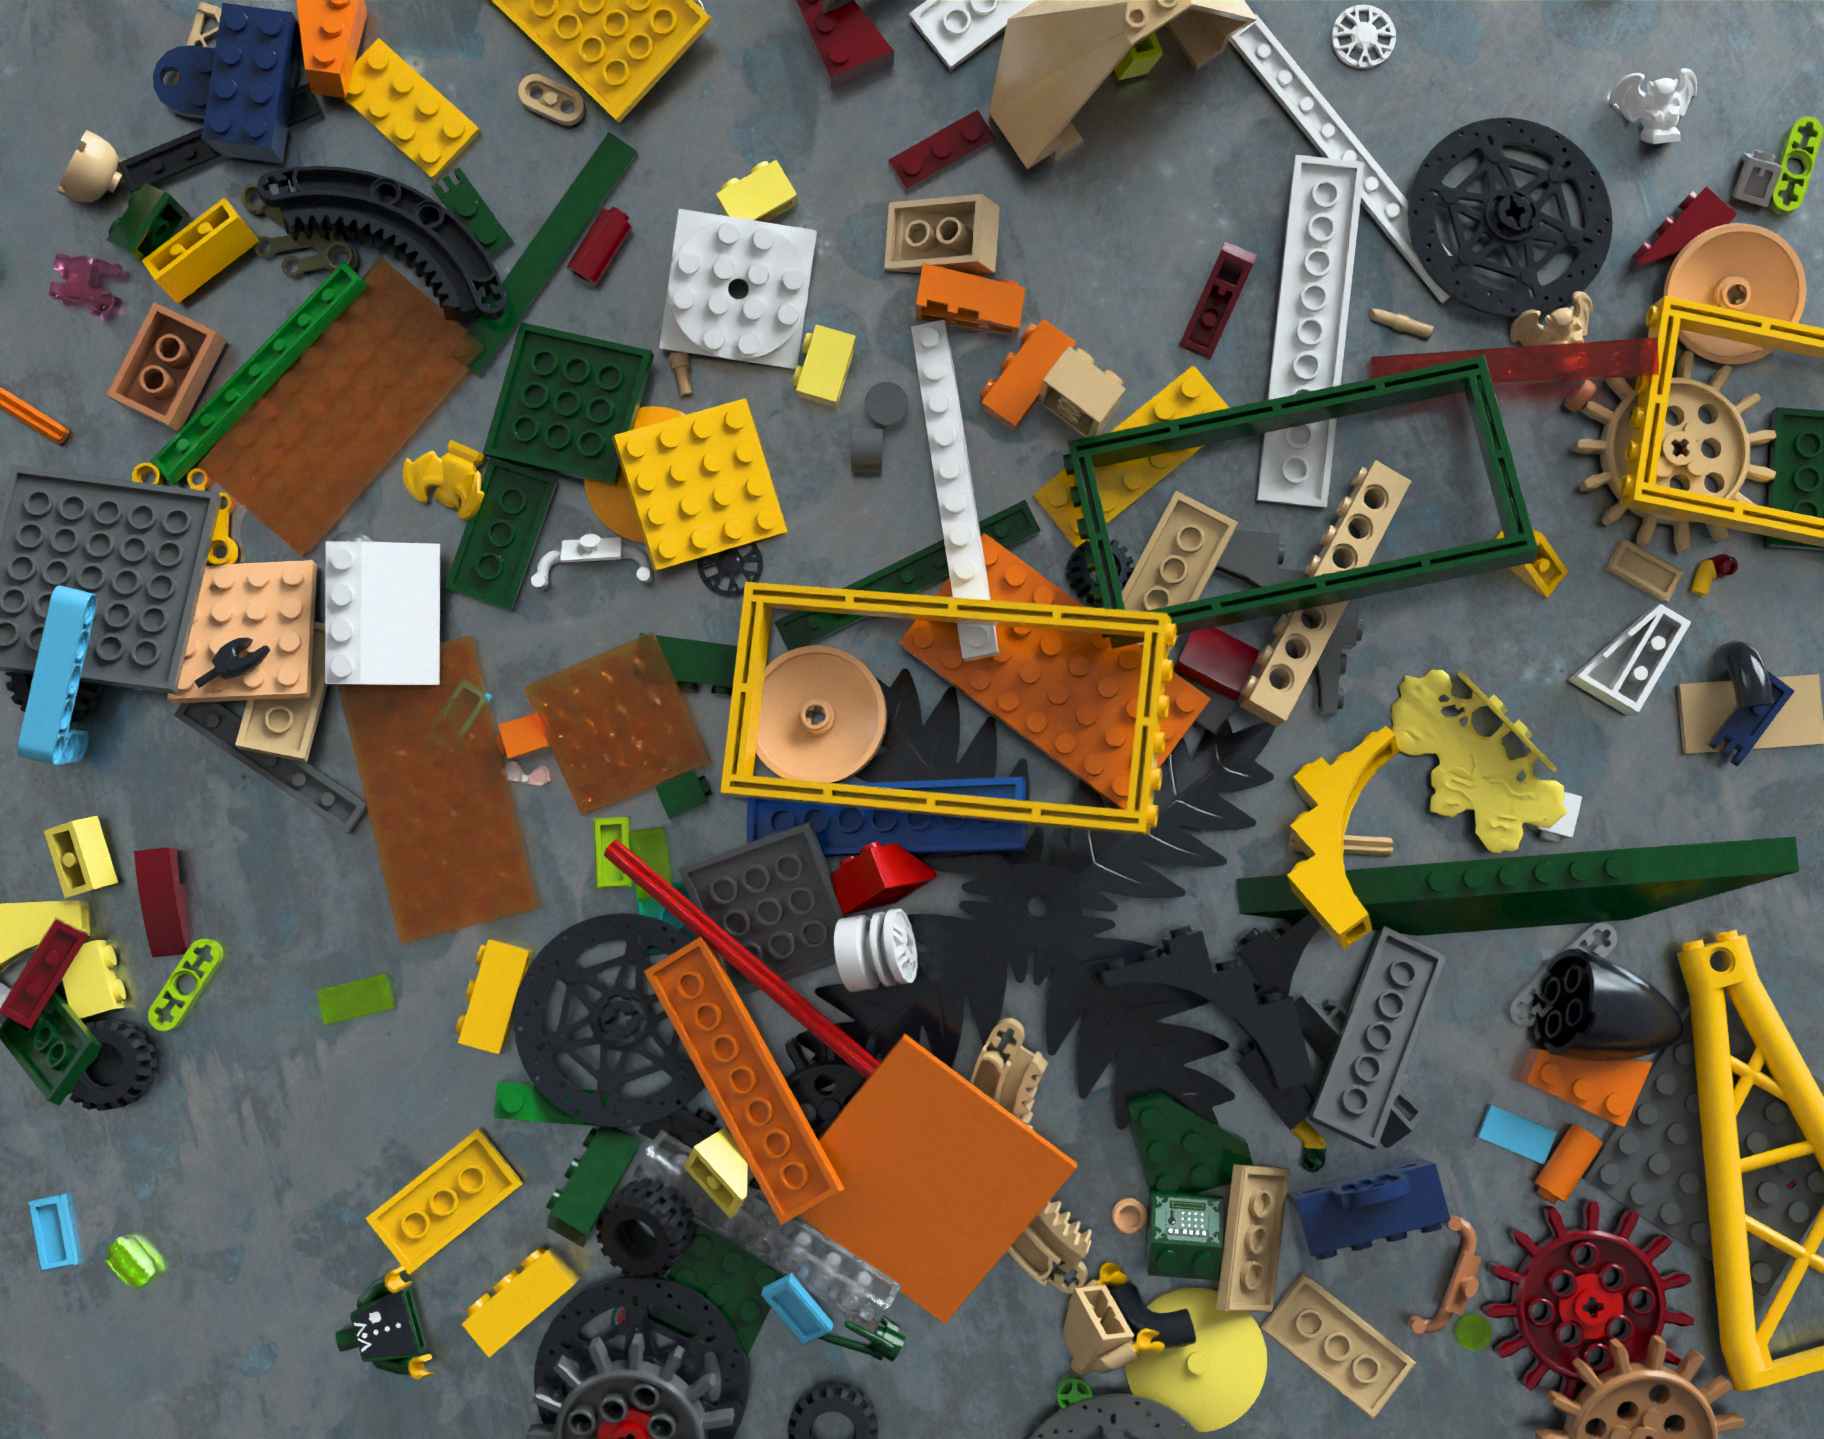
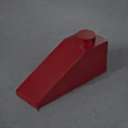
[1180,241,1257,357]

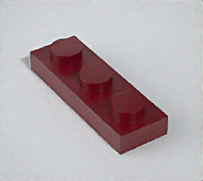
[889,109,995,192]
[0,917,88,1029]

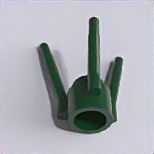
[817,1286,906,1362]

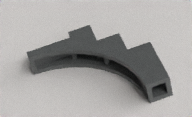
[1214,530,1363,717]

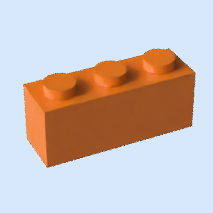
[979,319,1077,432]

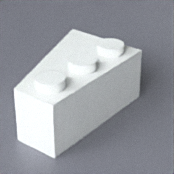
[1568,604,1691,716]

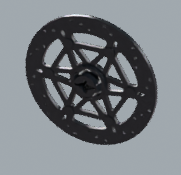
[1407,118,1613,318]
[514,914,705,1128]
[534,1276,749,1439]

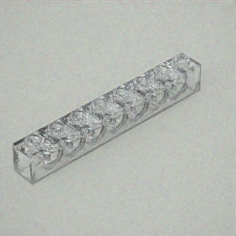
[632,1129,902,1333]

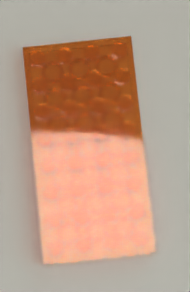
[198,257,486,558]
[337,636,540,943]

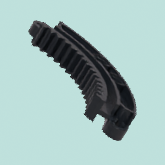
[258,166,507,322]

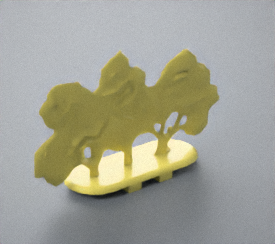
[1390,670,1567,853]

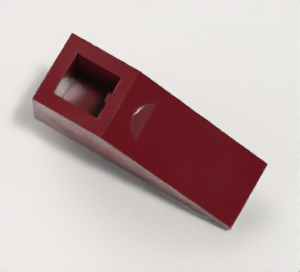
[1629,186,1737,273]

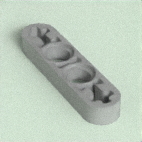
[1507,922,1618,1027]

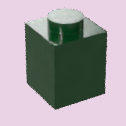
[655,770,713,821]

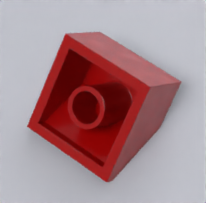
[830,842,937,915]

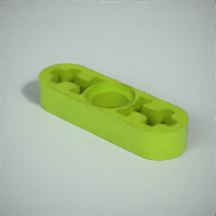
[1768,117,1823,216]
[148,939,223,1031]

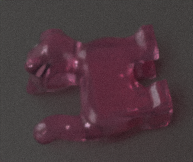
[49,253,122,317]

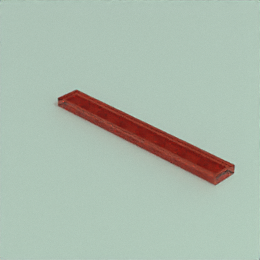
[1371,337,1659,386]

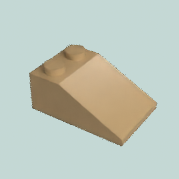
[884,194,1000,275]

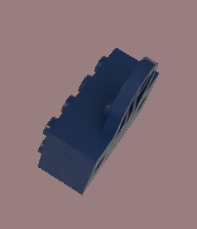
[153,3,301,164]
[1286,1158,1451,1260]

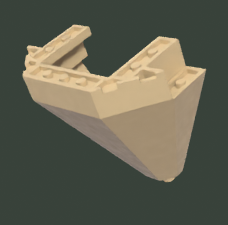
[988,0,1257,169]

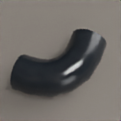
[1714,640,1774,709]
[1110,1285,1196,1349]

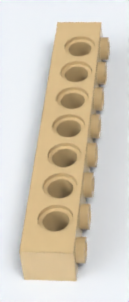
[1240,460,1412,727]

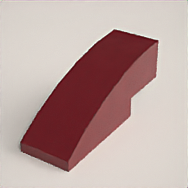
[134,847,189,958]

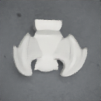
[1609,68,1697,144]

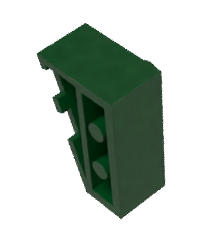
[546,1126,641,1248]

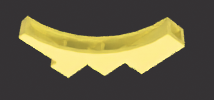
[0,900,90,974]

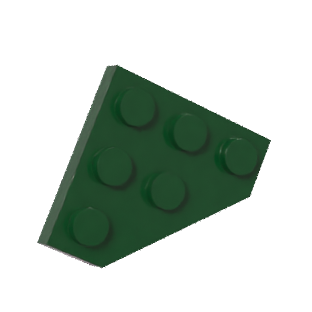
[1126,1092,1253,1198]

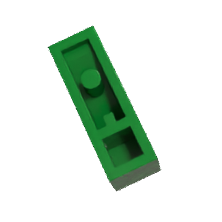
[493,1080,607,1126]

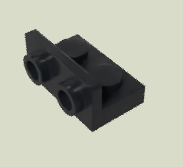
[638,1100,721,1158]

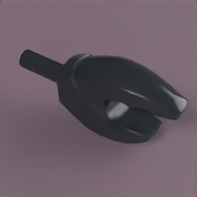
[194,637,270,688]

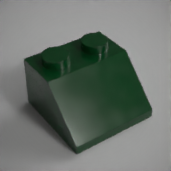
[106,182,189,267]

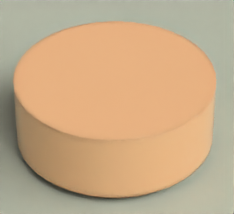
[1111,1198,1147,1235]

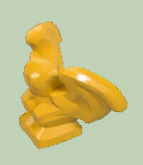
[403,439,487,521]

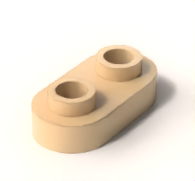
[518,74,585,126]

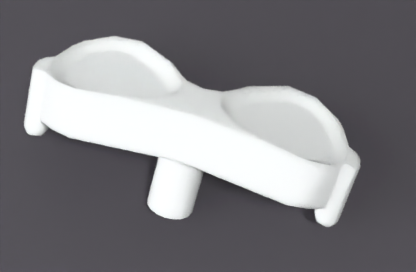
[501,761,552,787]

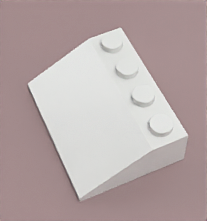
[325,541,440,685]

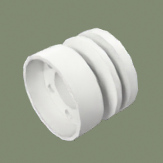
[834,909,917,992]

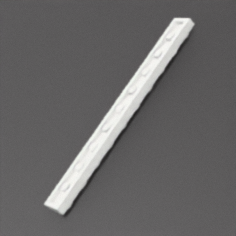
[1228,14,1458,304]
[911,319,1000,662]

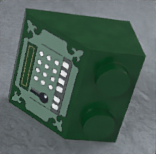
[1145,1191,1223,1281]

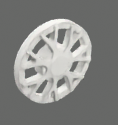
[1331,5,1396,69]

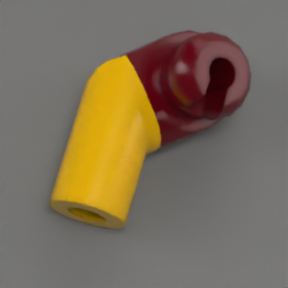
[1690,554,1738,597]

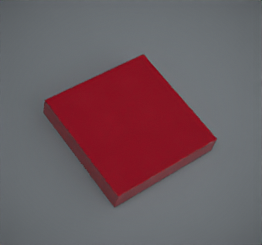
[1174,628,1260,701]

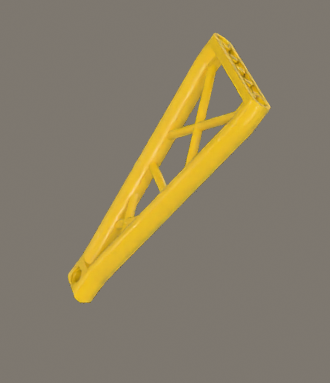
[1676,930,1824,1391]

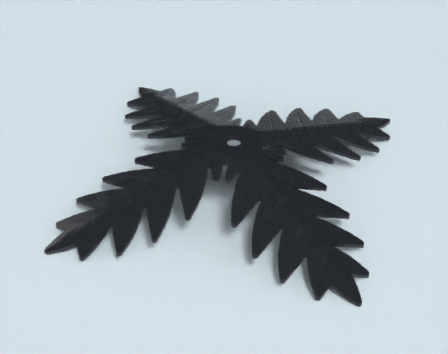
[796,668,1276,1130]

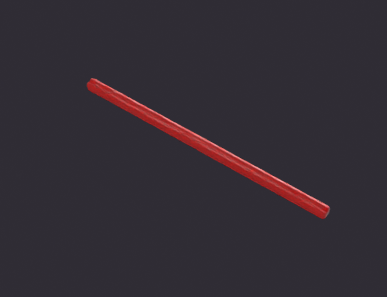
[604,840,880,1079]

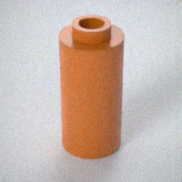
[1534,1123,1603,1205]

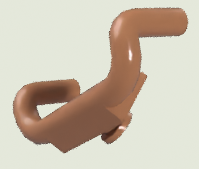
[1408,1214,1482,1334]

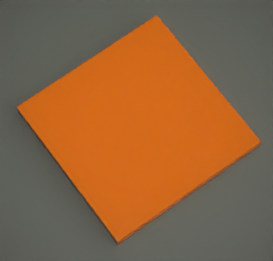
[799,1034,1077,1324]

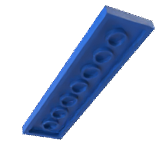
[747,777,1026,857]

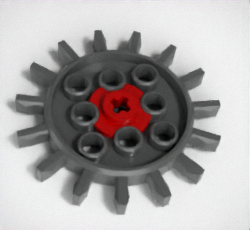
[526,1333,735,1439]

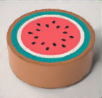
[1563,377,1596,412]

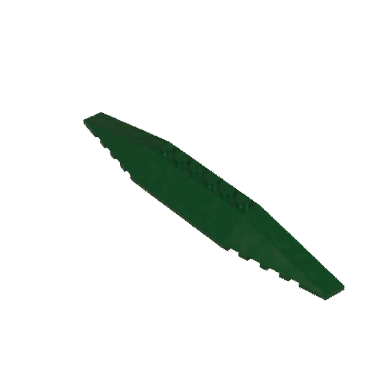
[1236,836,1799,936]

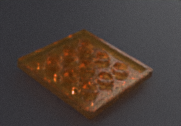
[523,631,711,815]

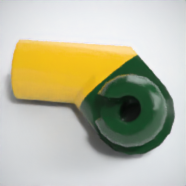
[1291,1119,1326,1173]

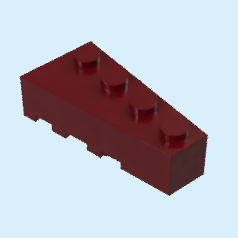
[792,0,894,90]

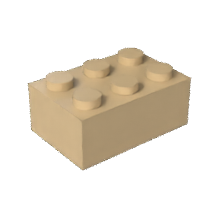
[1038,346,1126,438]

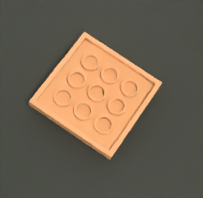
[167,560,317,704]

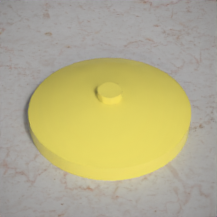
[1124,1286,1267,1433]

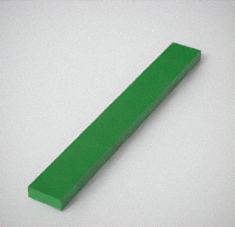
[151,261,368,486]

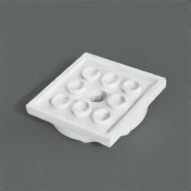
[659,209,817,369]

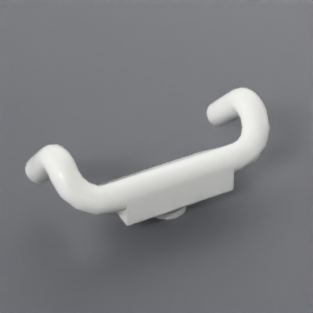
[531,534,653,590]

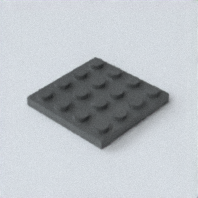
[679,820,847,996]

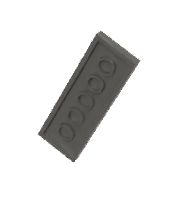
[1308,926,1447,1150]

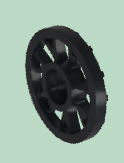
[697,542,763,597]

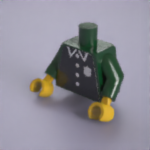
[335,1266,434,1379]

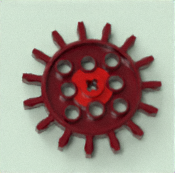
[1483,1199,1695,1400]

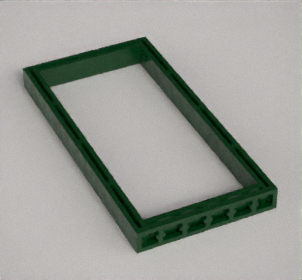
[1063,355,1538,649]

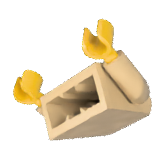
[1062,1263,1165,1375]

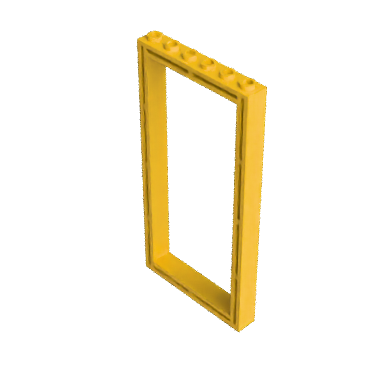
[1620,296,1824,547]
[720,582,1176,835]

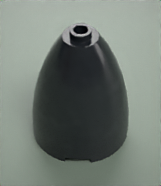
[1532,949,1684,1061]

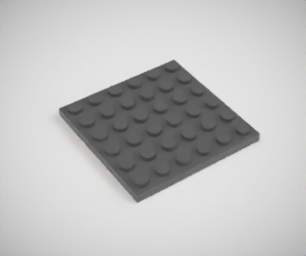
[0,465,222,694]
[1581,1004,1824,1297]

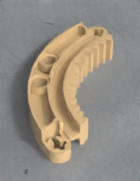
[970,1018,1092,1294]

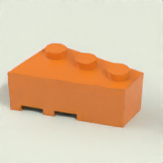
[296,0,367,98]
[916,263,1025,336]
[1517,1048,1653,1128]

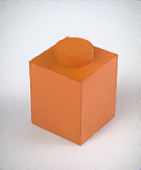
[495,712,553,761]

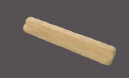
[1288,833,1394,857]

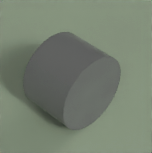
[865,382,908,431]
[851,428,883,472]

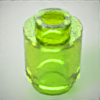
[105,1236,159,1290]

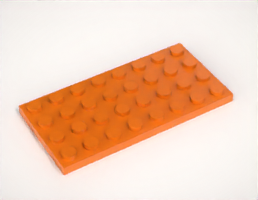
[899,533,1211,810]

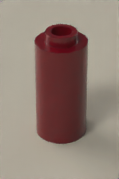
[566,207,632,286]

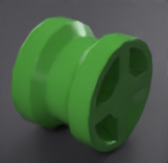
[1055,1374,1093,1409]

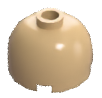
[57,130,122,202]

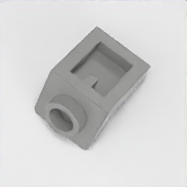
[1732,150,1783,207]

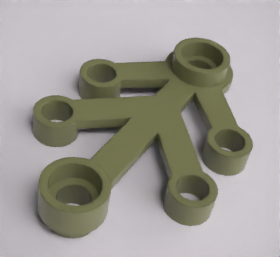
[240,183,358,279]

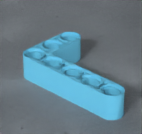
[17,585,97,765]

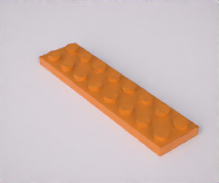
[644,936,844,1225]

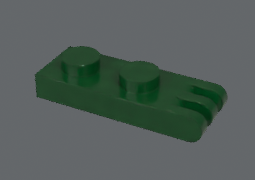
[431,167,514,259]

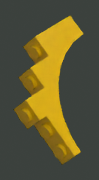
[1287,725,1399,951]

